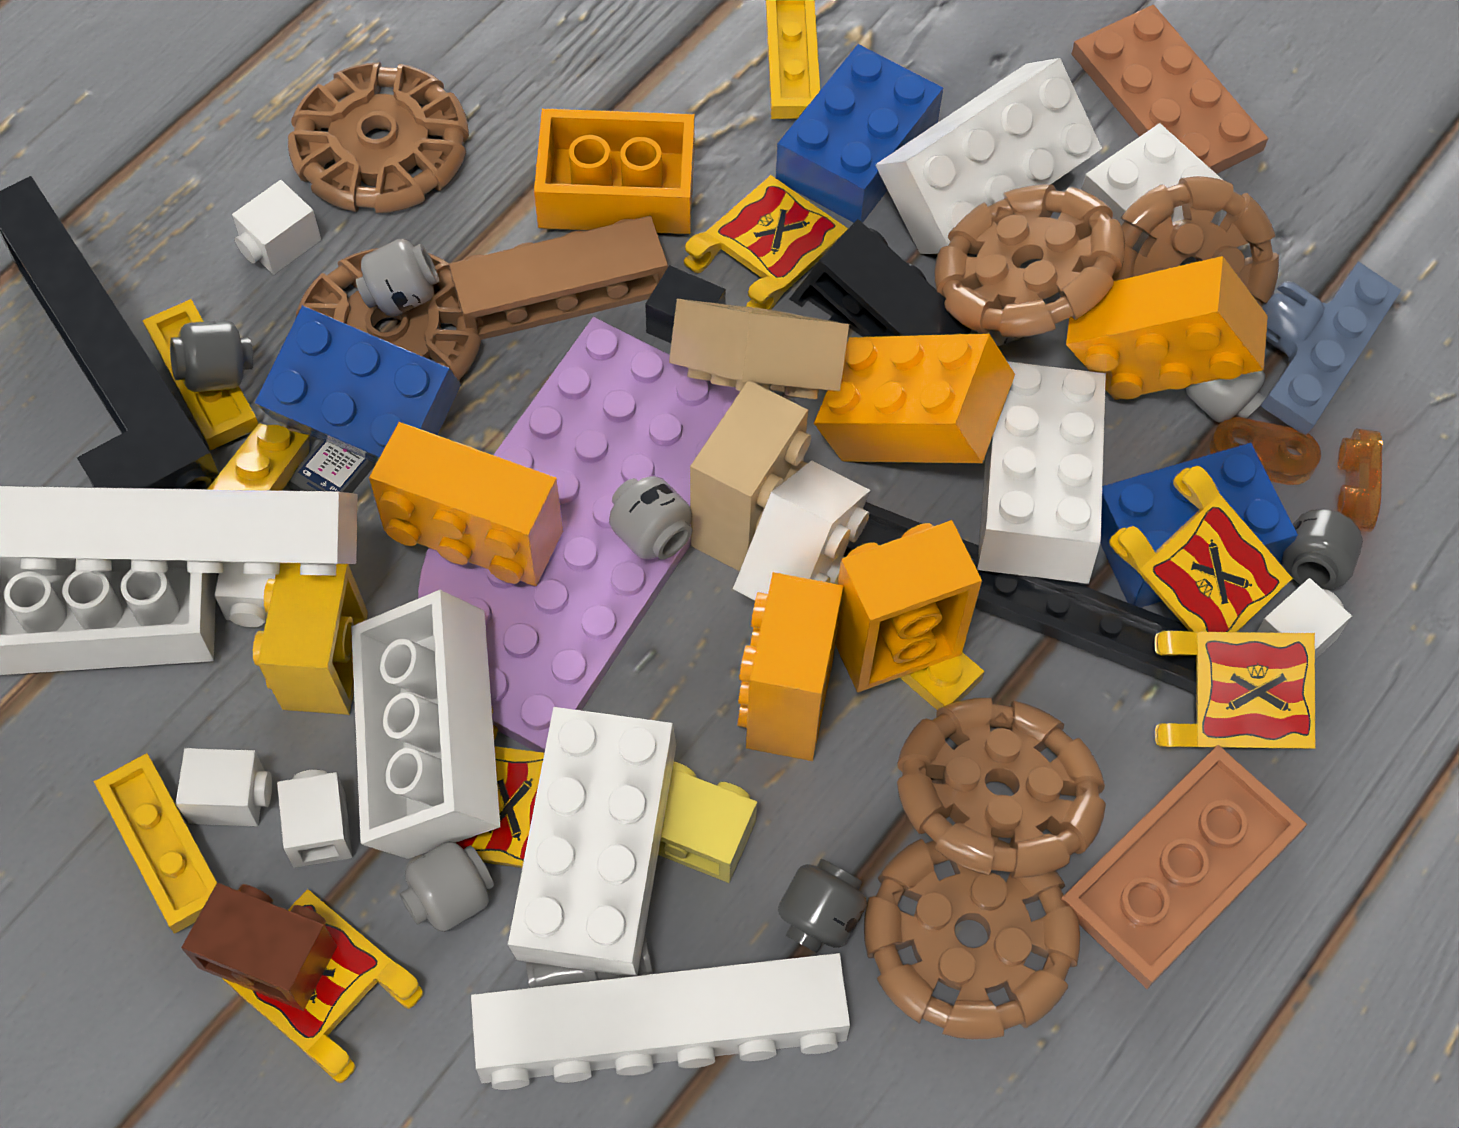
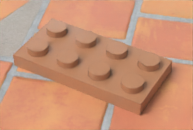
[1071,4,1268,174]
[1061,745,1307,989]

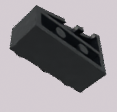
[789,219,972,337]

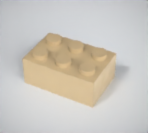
[669,299,849,399]
[690,380,811,571]

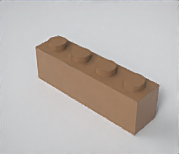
[449,216,668,340]

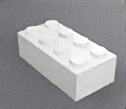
[875,58,1102,254]
[977,362,1106,584]
[0,557,217,675]
[351,590,500,859]
[508,707,676,977]

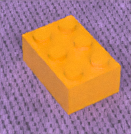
[534,108,695,234]
[1066,256,1268,400]
[814,334,1015,463]
[369,422,563,586]
[835,520,982,693]
[737,572,843,761]

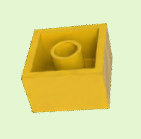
[253,563,368,715]

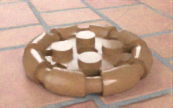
[288,62,469,214]
[1112,176,1279,307]
[935,184,1125,337]
[296,248,483,381]
[897,698,1106,878]
[864,836,1080,1040]

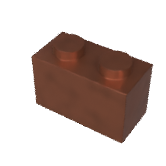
[181,883,337,1011]

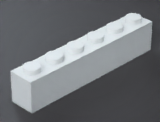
[0,486,358,576]
[471,953,850,1090]

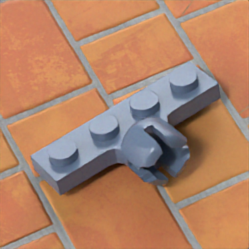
[1260,261,1401,436]

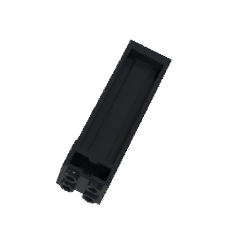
[0,176,219,490]

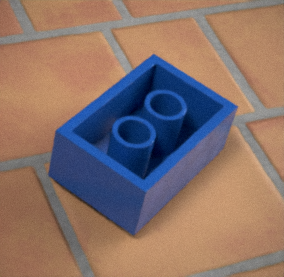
[776,44,943,223]
[255,305,461,464]
[1100,442,1298,608]

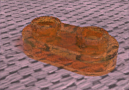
[1209,417,1321,485]
[1337,428,1382,532]

